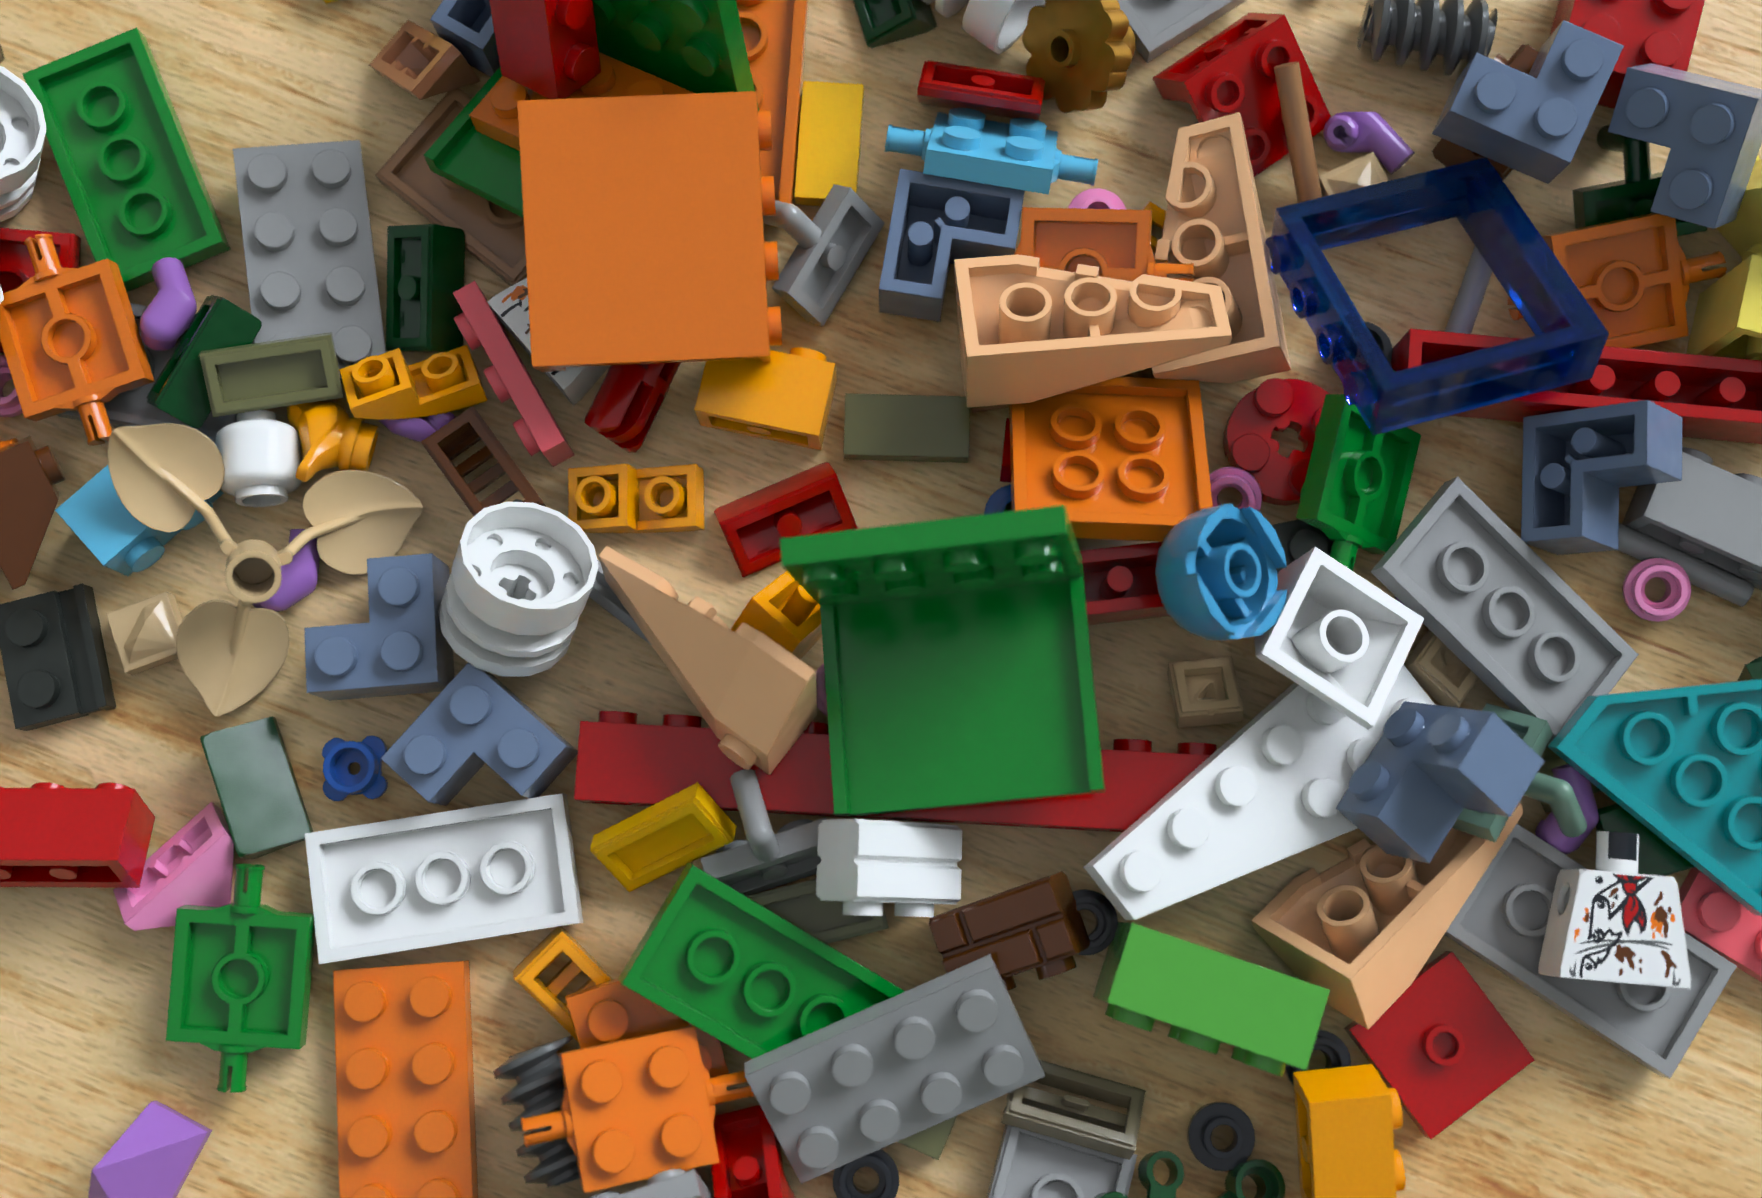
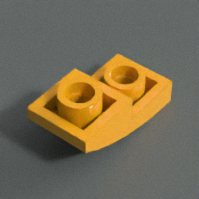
[339,345,488,420]
[568,464,705,533]

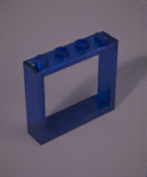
[1265,157,1609,436]

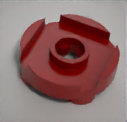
[1223,378,1329,506]

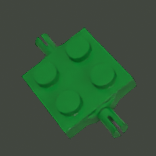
[1296,368,1421,571]
[166,864,315,1093]

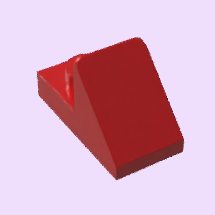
[711,1105,795,1198]

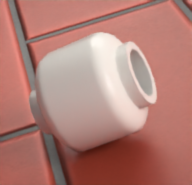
[215,410,302,507]

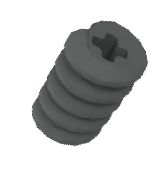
[1357,0,1498,76]
[493,1035,580,1187]

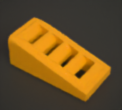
[513,926,613,1041]

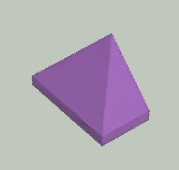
[88,1100,212,1198]

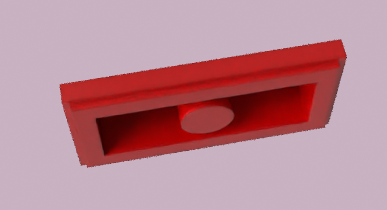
[917,60,1045,121]
[714,462,858,577]

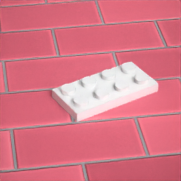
[305,793,583,964]

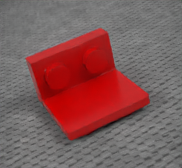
[1153,12,1331,177]

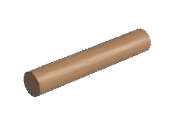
[1274,61,1324,212]

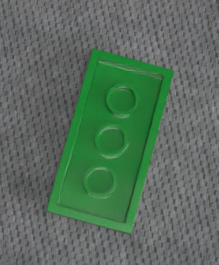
[22,28,231,292]
[618,862,905,1059]

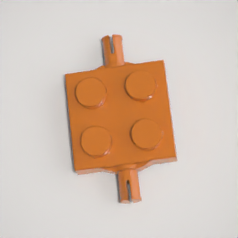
[977,207,1194,282]
[1508,213,1727,348]
[0,234,155,446]
[521,1025,754,1193]

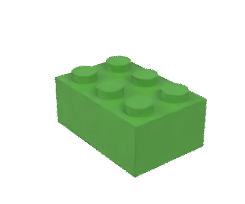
[1093,922,1330,1077]

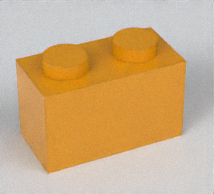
[694,347,837,451]
[1293,1064,1406,1198]

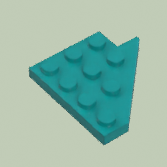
[1548,679,1762,917]

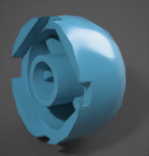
[1155,503,1287,641]

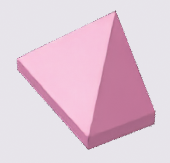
[113,802,234,931]

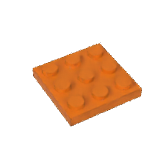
[1009,377,1213,542]

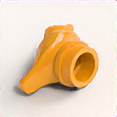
[287,401,379,482]

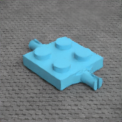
[885,108,1098,195]

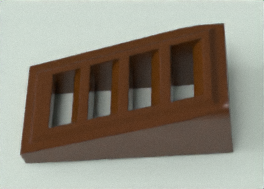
[421,406,546,516]

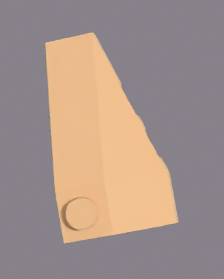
[1152,112,1291,384]
[954,254,1232,408]
[598,546,817,775]
[1251,803,1524,1029]

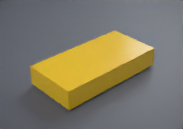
[794,81,864,206]
[590,782,736,892]

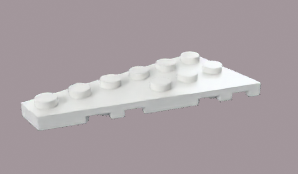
[1084,664,1435,920]

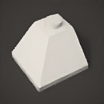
[1254,547,1424,730]

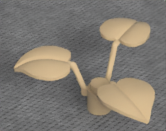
[107,423,423,716]

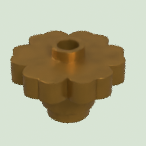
[1022,0,1136,113]

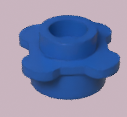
[322,736,388,801]

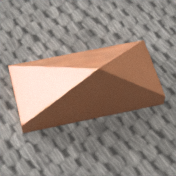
[369,20,480,100]

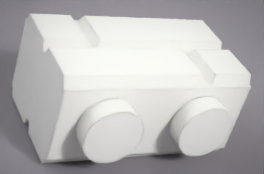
[816,819,962,917]

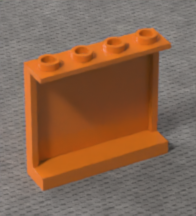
[517,91,782,372]

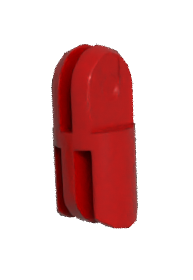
[584,362,681,453]

